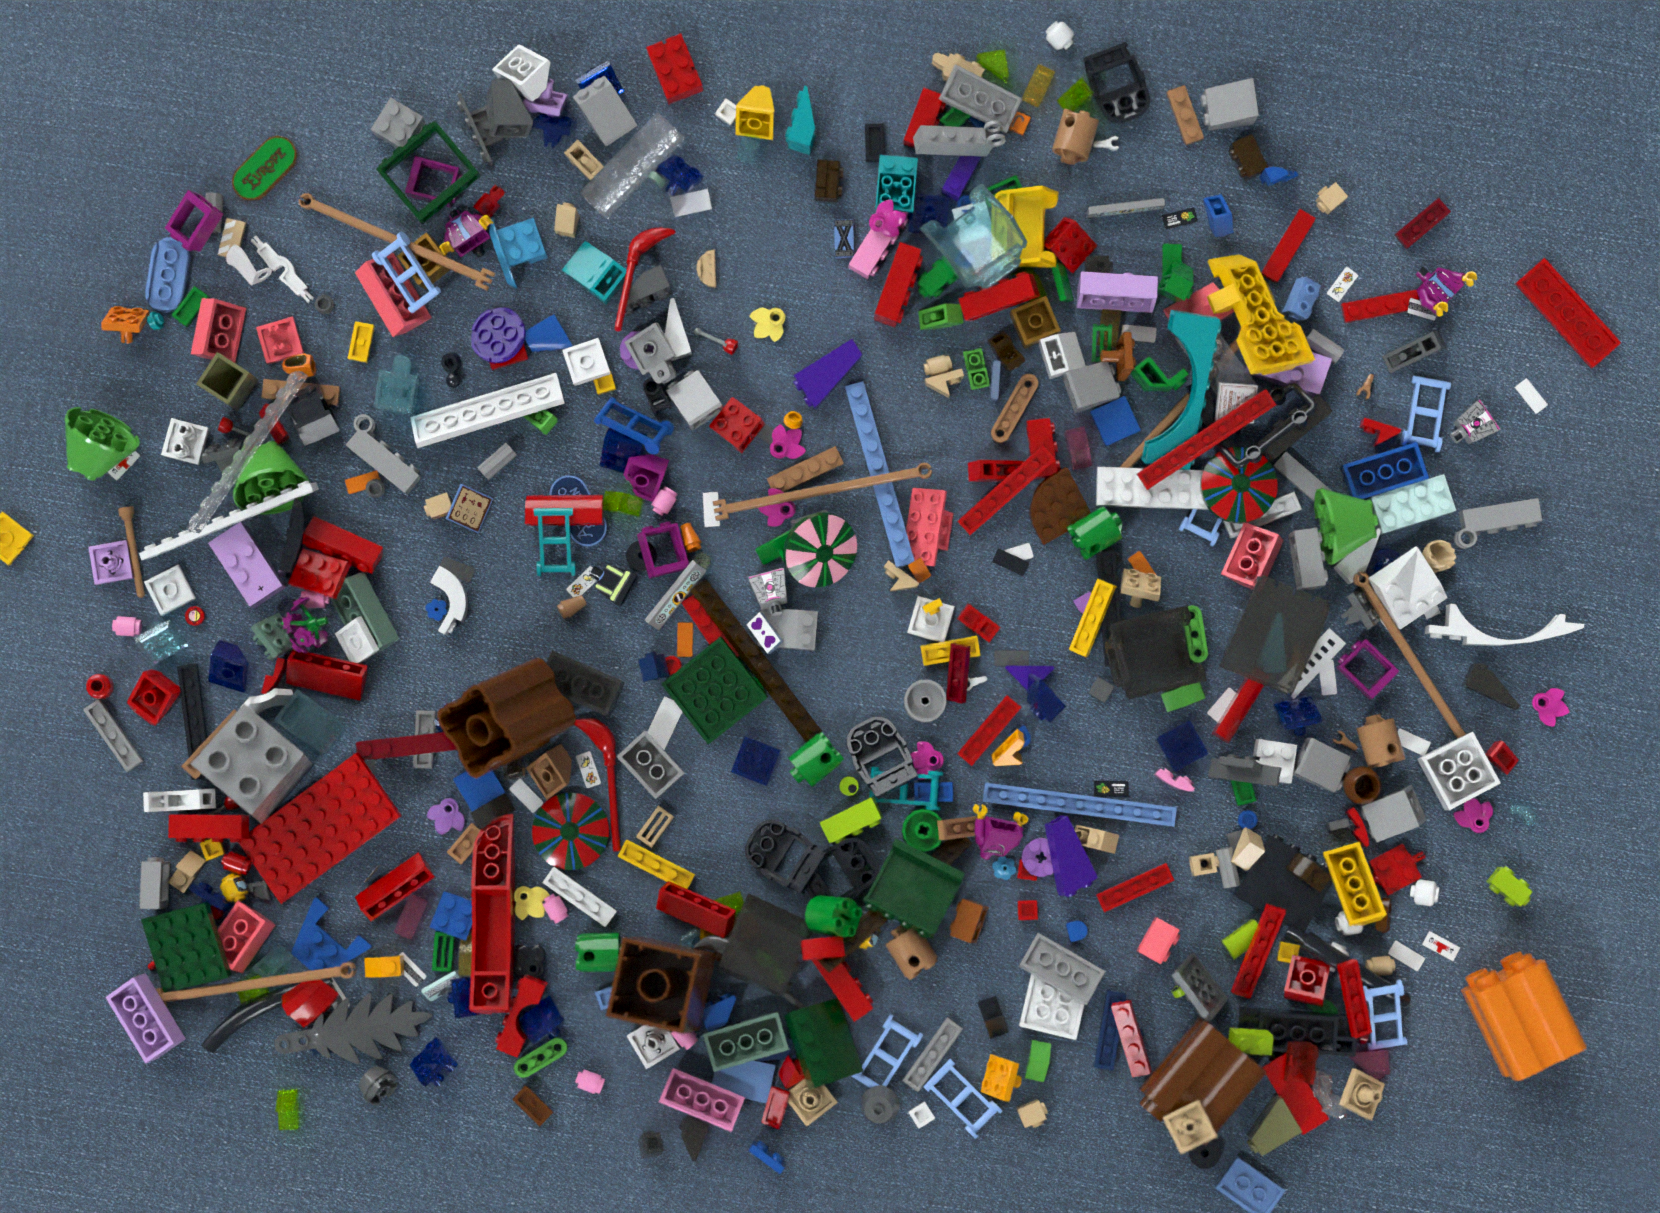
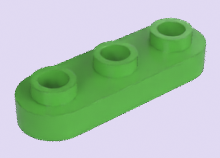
[1182,605,1208,663]
[514,1038,568,1078]

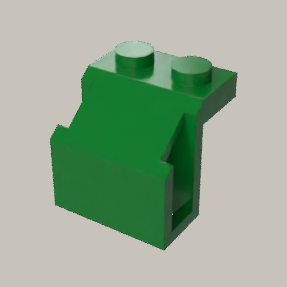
[1131,356,1188,392]

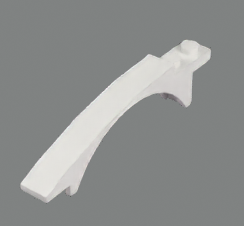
[1425,604,1584,646]

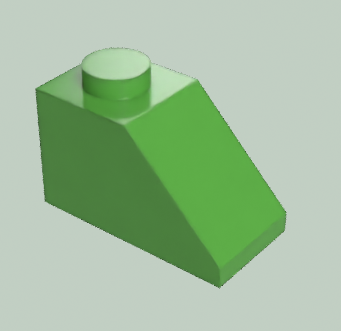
[918,303,963,330]

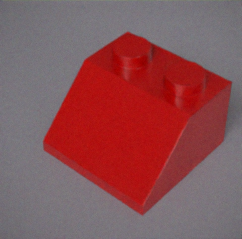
[1284,955,1330,1007]

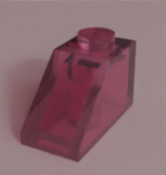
[1064,426,1092,471]
[1347,1049,1390,1079]

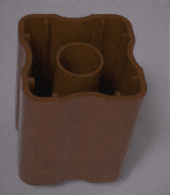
[437,658,576,778]
[1139,1017,1267,1146]

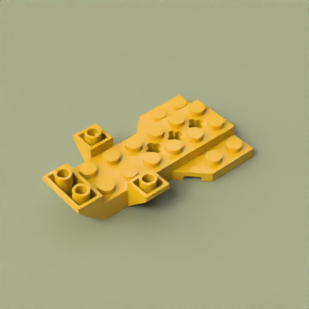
[1207,254,1315,375]

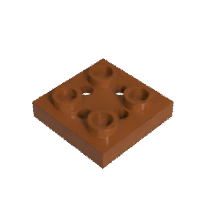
[1100,332,1136,381]

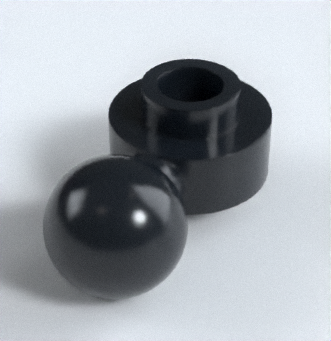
[441,352,461,388]

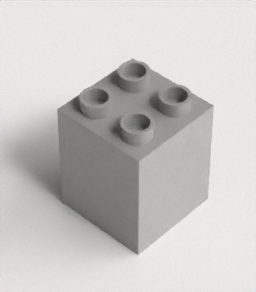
[191,704,314,824]

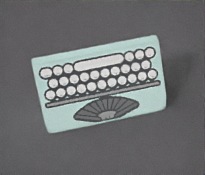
[422,970,464,1001]

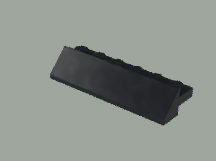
[1237,1007,1357,1057]

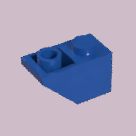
[702,993,737,1032]

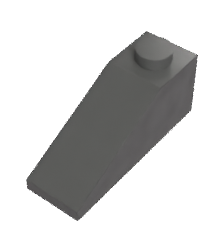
[1382,330,1447,373]

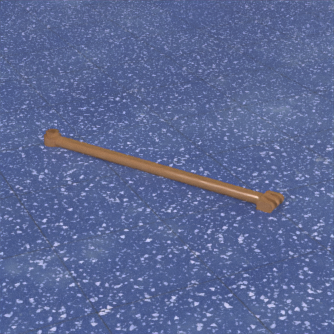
[299,193,496,291]
[1119,327,1241,468]
[713,463,932,521]
[1353,572,1466,739]
[156,962,357,1007]

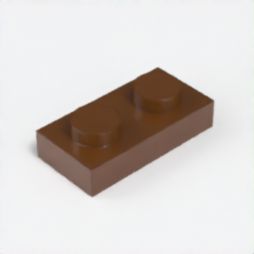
[512,1085,554,1127]

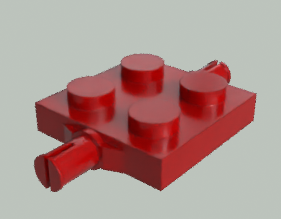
[1368,844,1426,896]

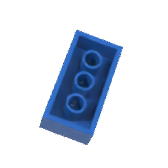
[1341,442,1429,500]

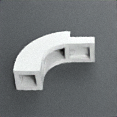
[430,566,468,636]
[143,789,216,812]

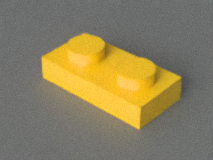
[348,321,375,363]

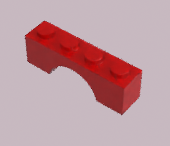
[495,974,548,1058]

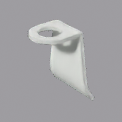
[226,244,272,285]

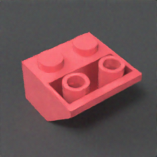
[1136,917,1180,964]

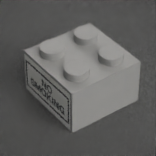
[371,98,426,148]

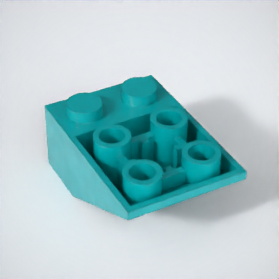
[785,85,815,155]
[875,155,918,213]
[562,241,627,305]

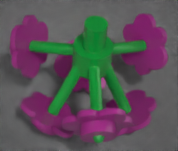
[281,597,329,653]

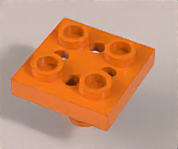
[101,306,149,343]

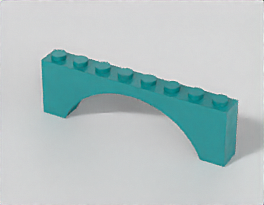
[1141,310,1221,470]

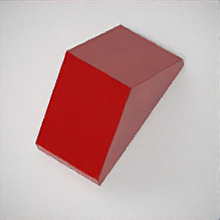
[1485,741,1519,775]

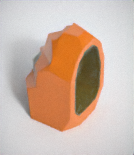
[282,353,316,378]

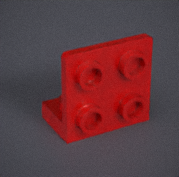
[1044,217,1097,273]
[709,397,765,454]

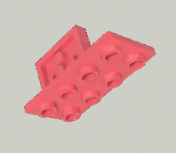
[906,488,954,566]

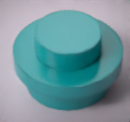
[147,311,164,330]

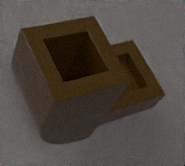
[987,331,1026,371]
[1285,853,1332,892]

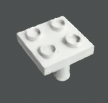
[161,418,210,465]

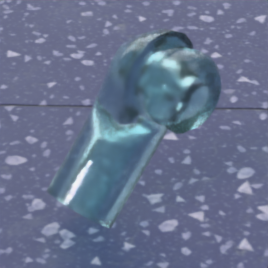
[1509,804,1536,826]
[679,927,700,947]

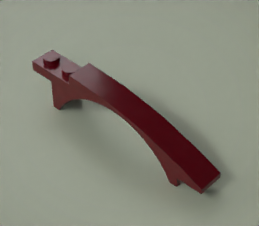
[356,732,457,760]

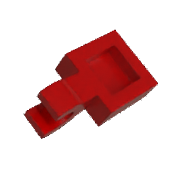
[473,185,505,218]

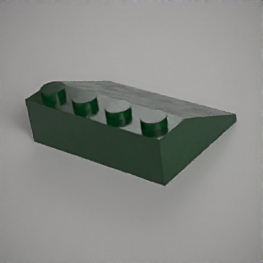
[784,998,863,1090]

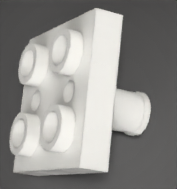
[627,1025,680,1069]

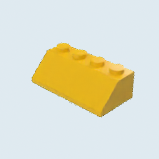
[1323,842,1387,926]

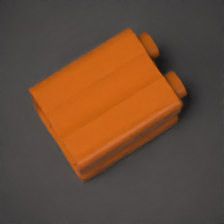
[1461,951,1587,1081]

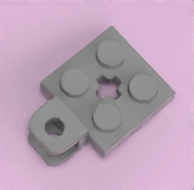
[624,323,676,384]

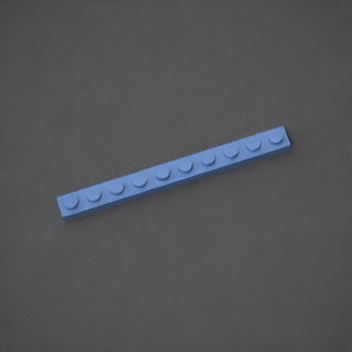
[845,381,914,568]
[982,783,1177,827]

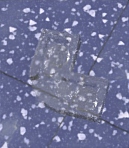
[1313,1070,1347,1120]

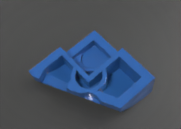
[1259,167,1299,187]
[525,314,573,352]

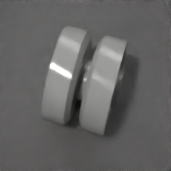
[904,680,946,723]

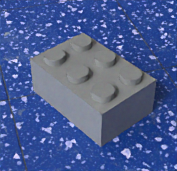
[1288,528,1328,591]
[616,730,685,799]

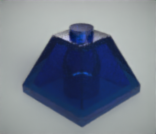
[208,640,249,693]

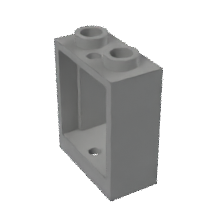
[140,857,170,909]

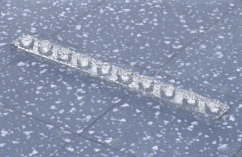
[187,371,308,533]

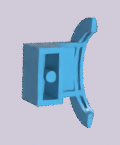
[488,217,548,289]

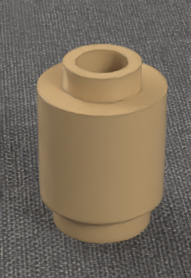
[923,355,953,377]
[1365,956,1395,976]

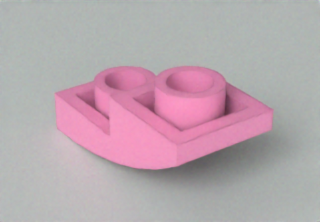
[1154,768,1195,792]

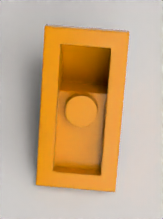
[991,729,1025,766]

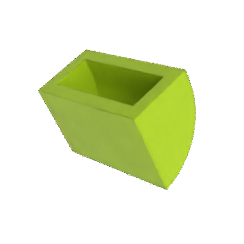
[1221,919,1258,960]

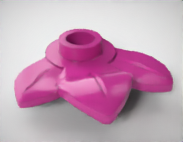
[869,199,907,237]
[770,424,806,459]
[758,488,796,527]
[1532,688,1569,727]
[910,741,944,780]
[1454,798,1493,833]

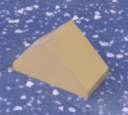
[1231,827,1265,871]

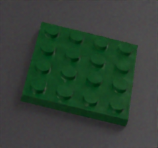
[661,636,768,745]
[141,901,232,993]

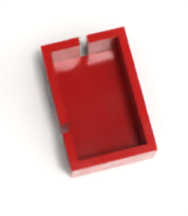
[646,33,703,105]

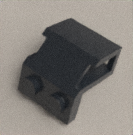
[283,382,340,446]

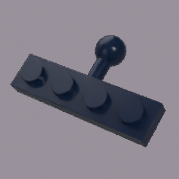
[1093,990,1144,1071]

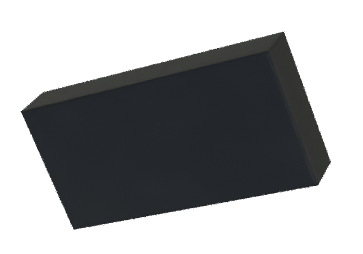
[865,123,885,163]

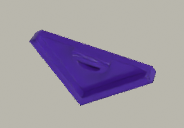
[1005,666,1054,693]

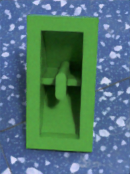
[1025,1040,1051,1082]

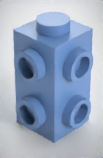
[1282,277,1321,322]

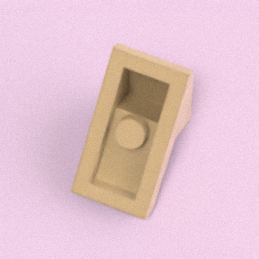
[564,139,604,180]
[925,368,964,398]
[884,560,919,592]
[168,850,207,893]

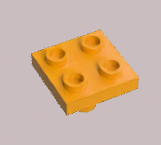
[981,1054,1022,1102]

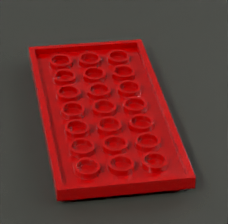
[238,753,402,904]

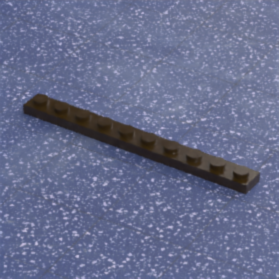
[690,579,822,742]
[817,837,972,973]

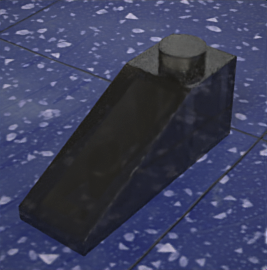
[1461,662,1520,710]

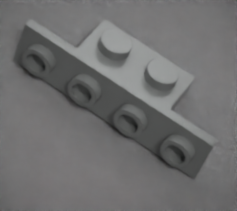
[456,93,503,166]
[1208,754,1282,787]

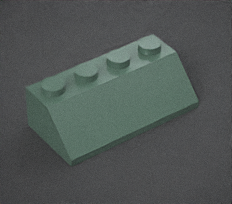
[330,572,399,657]
[703,1011,789,1072]

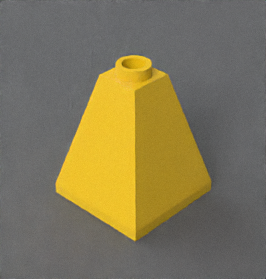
[735,85,774,140]

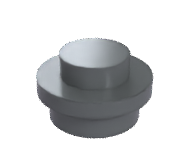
[315,295,334,314]
[366,479,385,498]

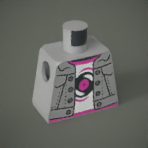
[1450,399,1500,444]
[748,568,788,616]

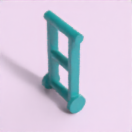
[534,508,576,576]
[869,767,943,811]

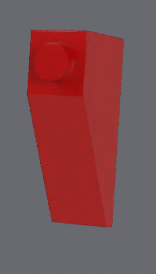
[968,460,1024,482]

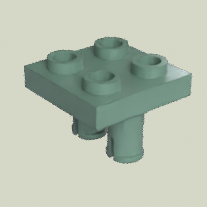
[251,613,297,660]

